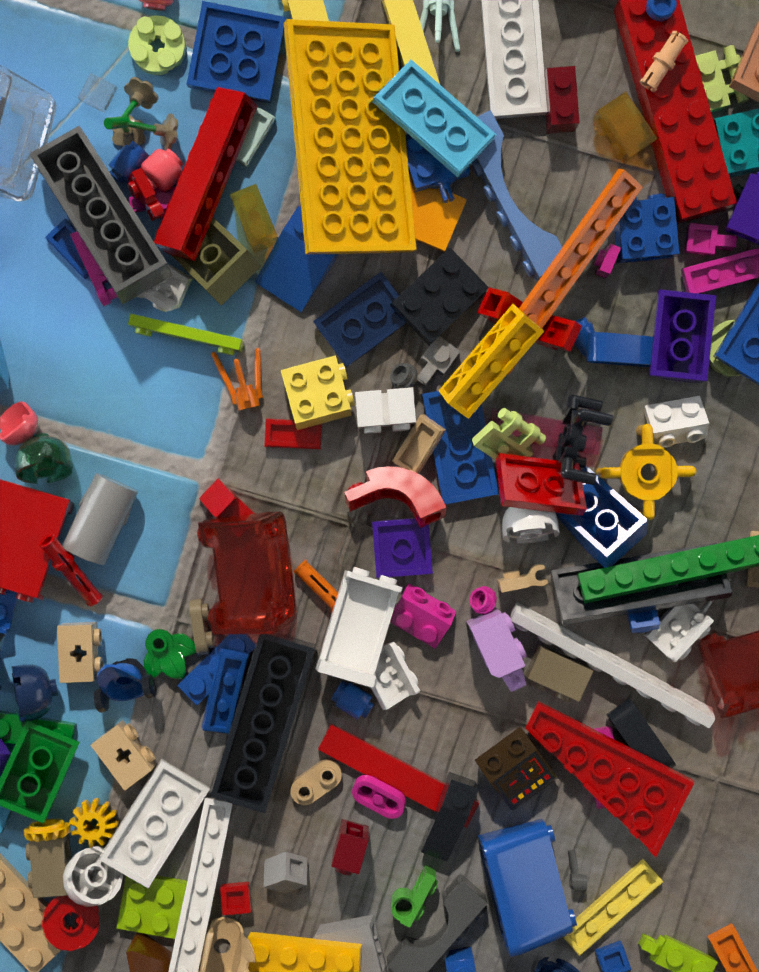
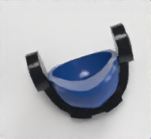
[93,658,157,713]

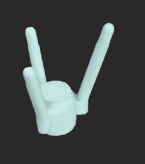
[420,0,460,52]

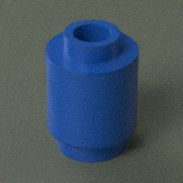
[108,141,149,184]
[330,680,374,720]

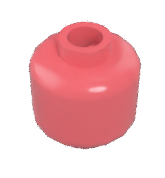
[141,149,184,192]

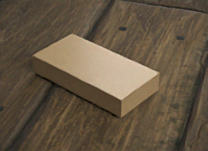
[392,414,446,474]

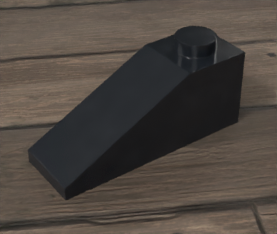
[421,772,478,861]

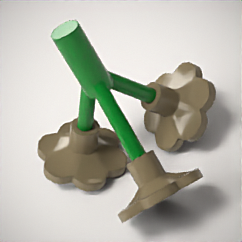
[104,77,178,150]

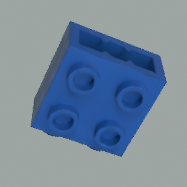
[614,194,679,264]

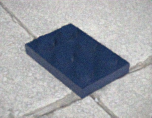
[313,272,407,368]

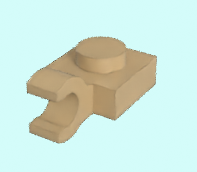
[497,564,548,593]

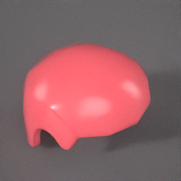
[0,401,38,446]

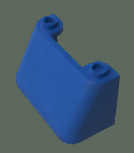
[477,819,577,957]

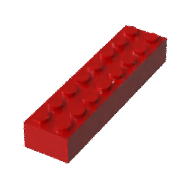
[613,0,737,224]

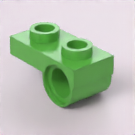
[391,865,438,928]

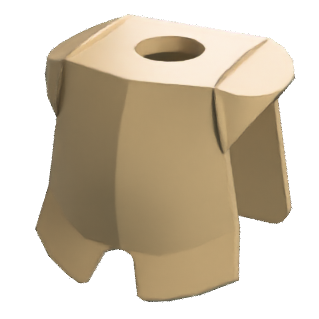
[198,917,255,972]

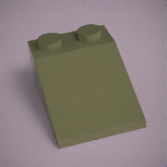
[171,217,261,306]

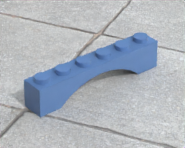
[471,110,562,281]

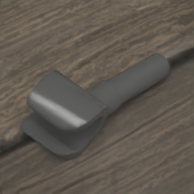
[568,850,587,891]

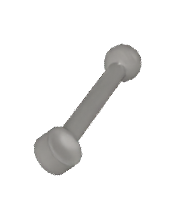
[693,580,730,623]

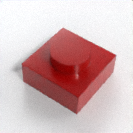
[220,882,252,915]

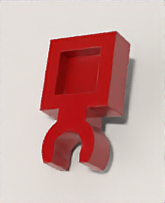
[127,167,164,221]

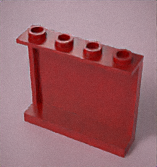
[0,479,74,603]

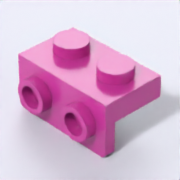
[390,584,456,649]

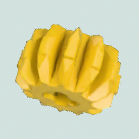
[69,798,119,848]

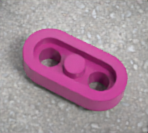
[352,775,406,819]

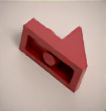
[199,478,259,537]

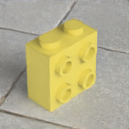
[281,355,355,430]

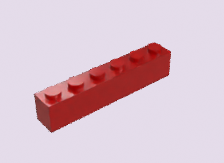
[154,87,258,261]

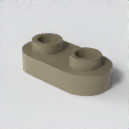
[189,598,215,656]

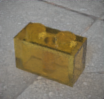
[593,92,658,164]
[230,184,278,253]

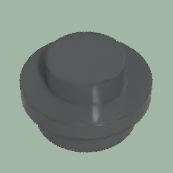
[390,363,417,389]

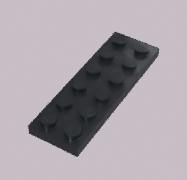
[551,543,733,625]

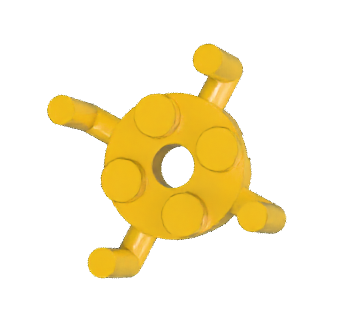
[595,424,697,521]

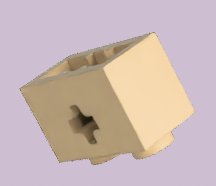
[57,622,103,683]
[90,720,156,791]

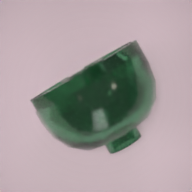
[15,433,73,484]

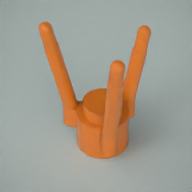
[211,348,263,410]

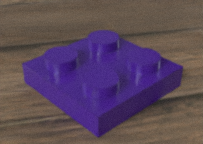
[372,518,433,578]

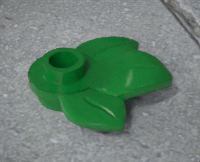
[144,629,196,679]

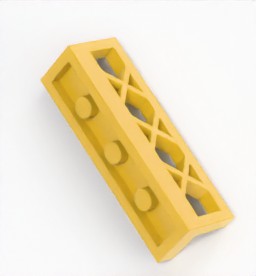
[439,304,544,419]

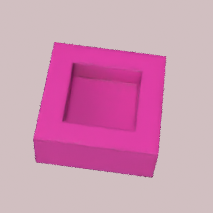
[594,243,621,278]

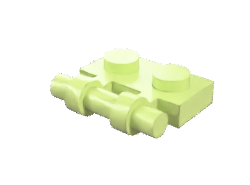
[695,45,749,112]
[472,408,546,460]

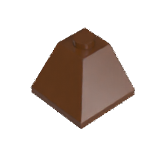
[126,932,172,972]

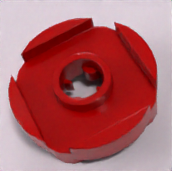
[41,895,99,951]

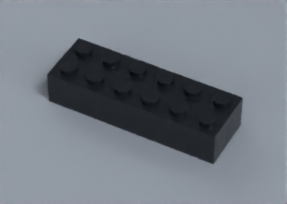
[210,628,316,813]

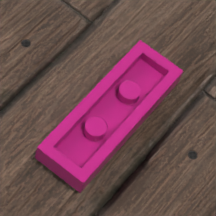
[681,248,759,294]

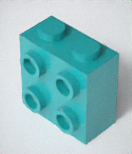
[714,109,759,178]

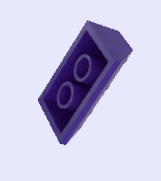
[649,289,716,384]

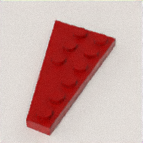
[525,701,694,857]

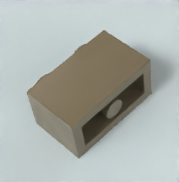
[524,644,593,703]
[26,833,71,898]

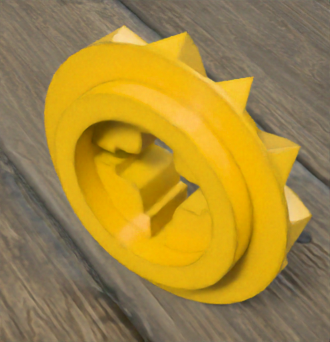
[24,819,71,842]

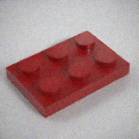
[496,453,587,516]

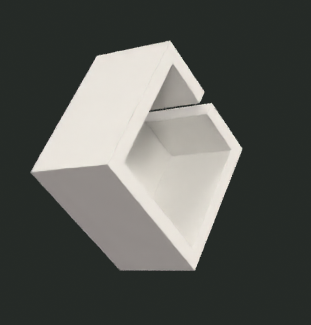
[355,387,416,434]

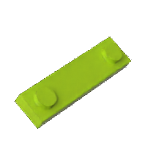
[128,313,244,356]

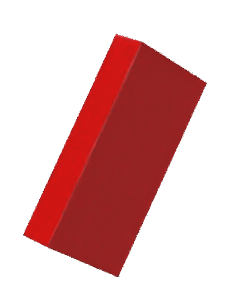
[264,419,322,449]

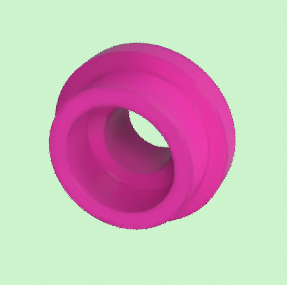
[470,586,497,615]

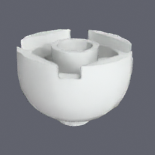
[502,507,560,544]
[63,846,123,907]

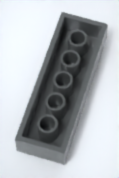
[30,125,172,304]

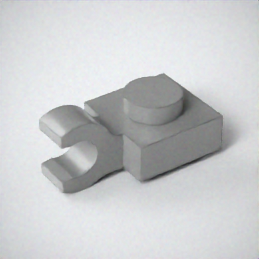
[416,336,460,386]

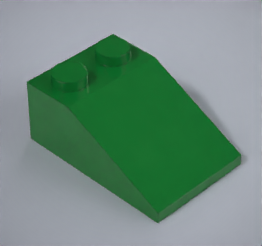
[0,721,80,823]

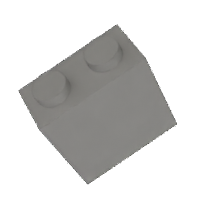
[313,914,387,972]

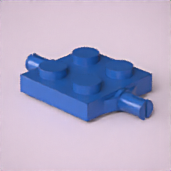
[405,134,470,203]

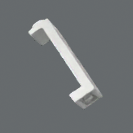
[315,567,403,688]

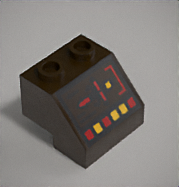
[475,727,558,811]

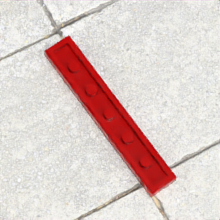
[318,723,480,828]

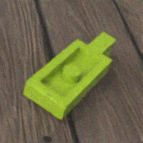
[638,933,718,972]

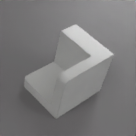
[263,852,308,893]

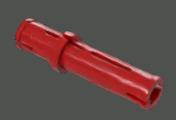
[39,534,103,607]

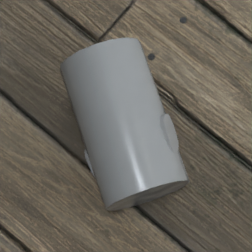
[62,473,138,565]

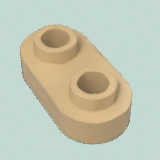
[291,759,342,805]

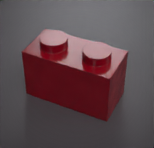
[544,66,580,134]
[331,819,369,875]

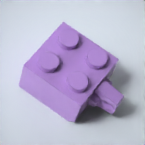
[466,608,527,692]

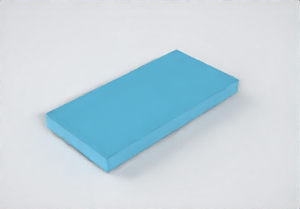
[372,60,497,177]

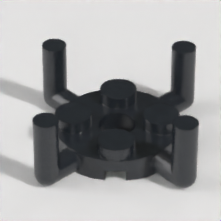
[552,395,613,485]

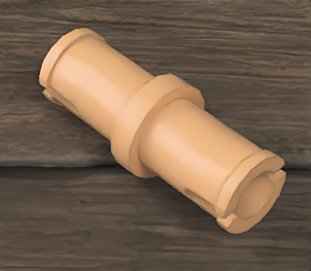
[640,31,688,92]

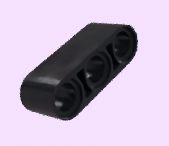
[606,698,676,769]

